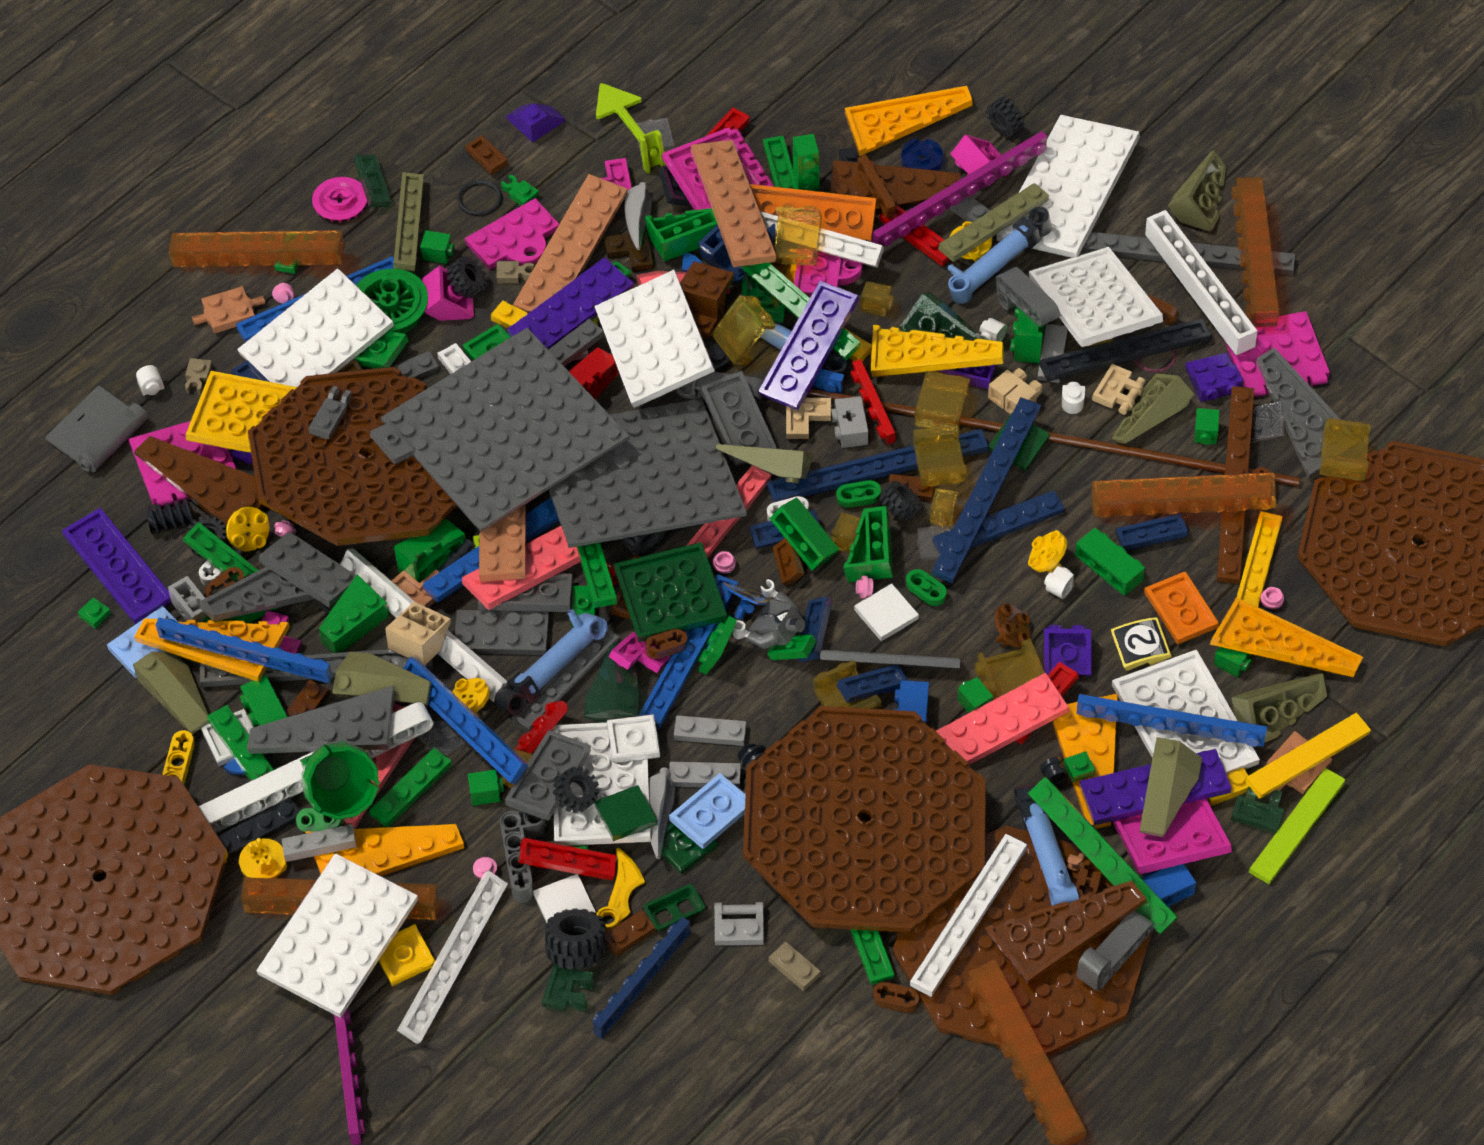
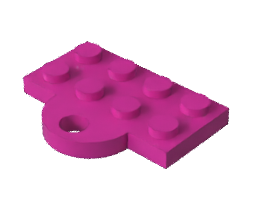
[465,198,559,270]
[794,246,862,298]

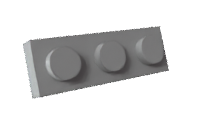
[674,716,746,746]
[669,762,741,789]
[282,824,356,862]

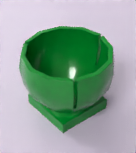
[300,740,379,820]

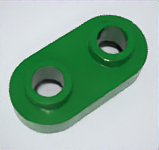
[836,480,881,508]
[906,569,946,606]
[296,808,344,832]

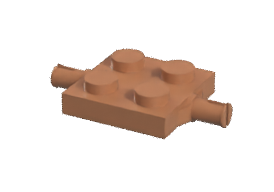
[192,286,265,334]
[1265,731,1333,794]

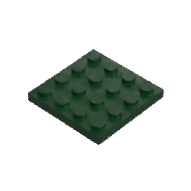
[614,542,727,642]

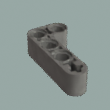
[996,267,1060,326]
[676,372,763,406]
[500,810,546,903]
[1077,910,1155,991]

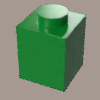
[420,231,455,264]
[1194,408,1219,445]
[1214,647,1252,678]
[957,677,994,714]
[468,769,504,806]

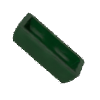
[644,884,705,932]

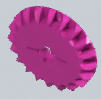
[312,177,368,223]

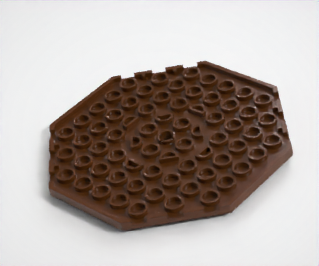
[248,367,457,546]
[1297,441,1484,647]
[742,706,986,933]
[0,764,229,995]
[892,825,1153,1060]

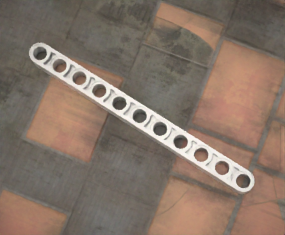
[198,702,434,833]

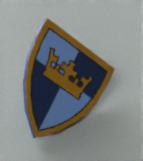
[722,582,769,620]

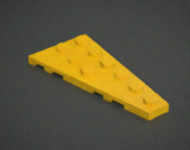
[871,325,1004,377]

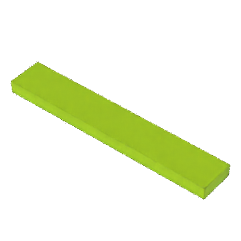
[1249,768,1346,885]

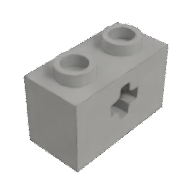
[831,396,868,448]
[168,576,208,622]

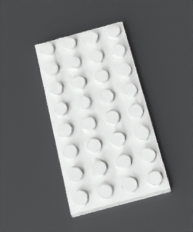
[996,115,1140,258]

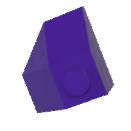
[506,103,565,142]

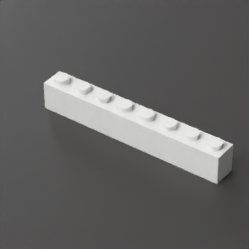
[1145,210,1257,355]

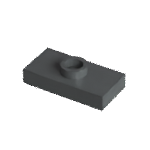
[370,423,414,464]

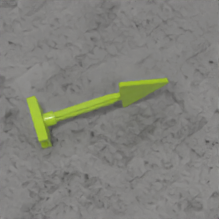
[596,83,666,174]

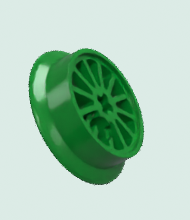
[355,269,428,334]

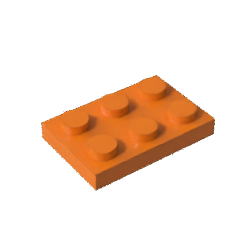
[1144,571,1219,645]

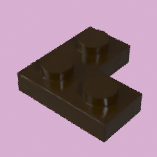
[604,231,653,272]

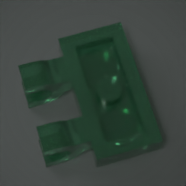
[1231,787,1284,833]
[541,964,595,1012]

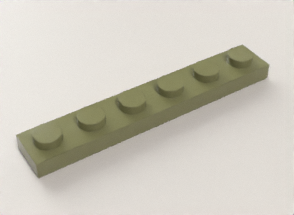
[393,172,424,271]
[939,183,1049,262]

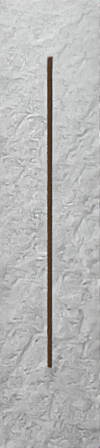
[714,371,1300,487]

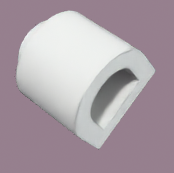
[979,318,1007,342]
[136,365,164,396]
[1062,382,1085,414]
[1044,566,1074,599]

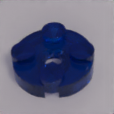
[901,139,943,171]

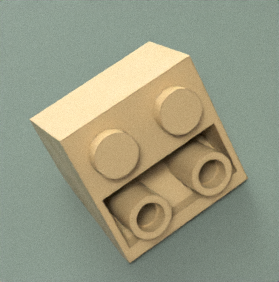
[385,602,451,666]

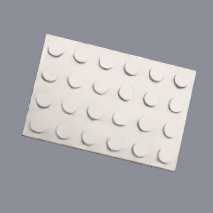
[1029,247,1163,347]
[237,269,394,387]
[595,270,715,408]
[1112,650,1260,774]
[552,723,651,846]
[257,853,418,1018]

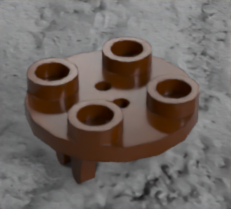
[994,603,1031,648]

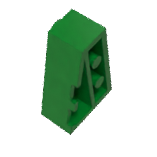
[645,208,718,262]
[1010,306,1045,363]
[843,506,893,583]
[394,519,465,583]
[319,574,389,653]

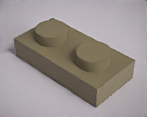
[769,942,821,991]

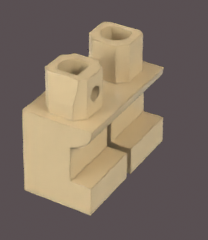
[988,368,1042,414]

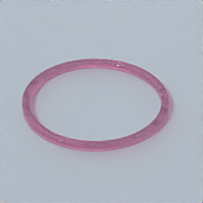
[1135,349,1176,372]

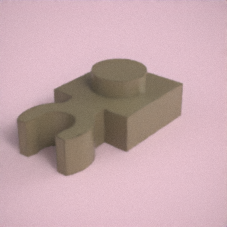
[496,261,534,284]
[185,358,213,395]

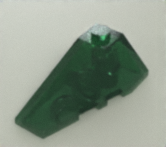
[899,292,984,341]
[584,642,639,723]

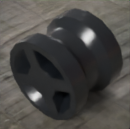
[1040,757,1069,786]

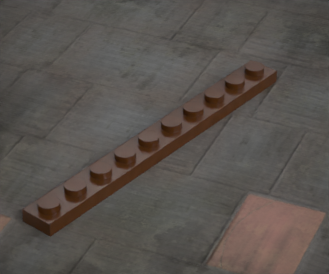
[1216,386,1254,584]

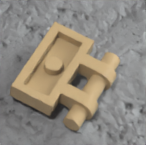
[1092,364,1146,415]

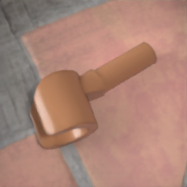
[1066,852,1086,871]

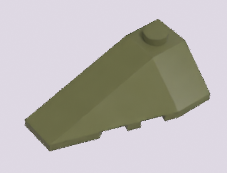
[1168,150,1226,231]
[1112,373,1194,444]
[716,444,813,483]
[133,652,209,734]
[332,652,432,705]
[1231,673,1327,742]
[1139,737,1202,837]

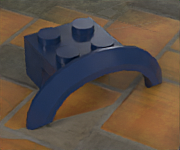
[698,223,776,286]

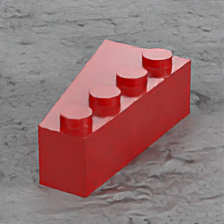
[569,347,619,400]

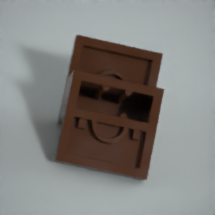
[680,261,734,340]

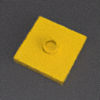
[378,924,435,986]

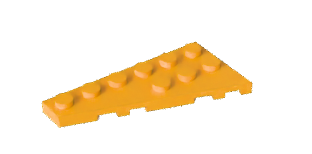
[845,86,972,156]
[1210,598,1363,677]
[134,618,290,682]
[1052,694,1117,829]
[306,824,464,876]

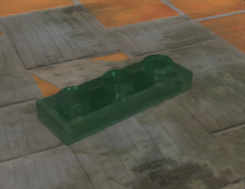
[354,154,391,207]

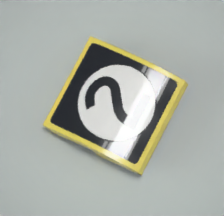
[1111,617,1172,671]

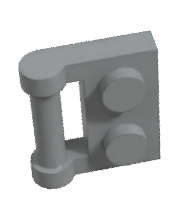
[714,902,764,945]

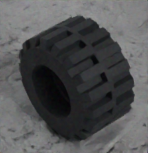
[545,908,606,970]

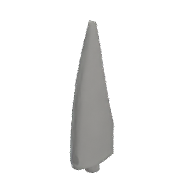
[624,182,652,250]
[648,768,675,859]

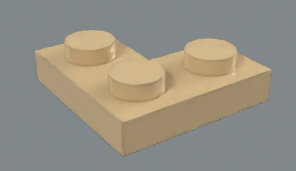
[786,398,831,439]

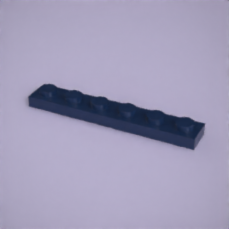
[932,490,1064,555]
[592,917,691,1039]

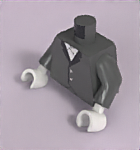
[732,580,805,649]

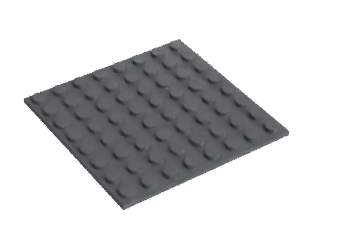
[380,328,629,532]
[549,399,747,548]

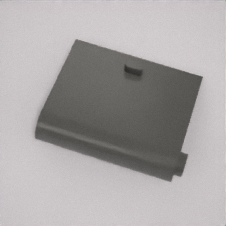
[45,385,149,472]

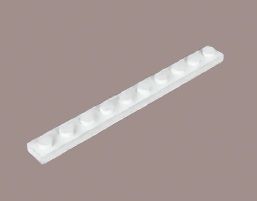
[340,548,508,702]

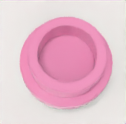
[272,283,294,304]
[274,520,297,537]
[713,552,736,574]
[856,576,873,599]
[1261,587,1284,609]
[473,857,497,880]

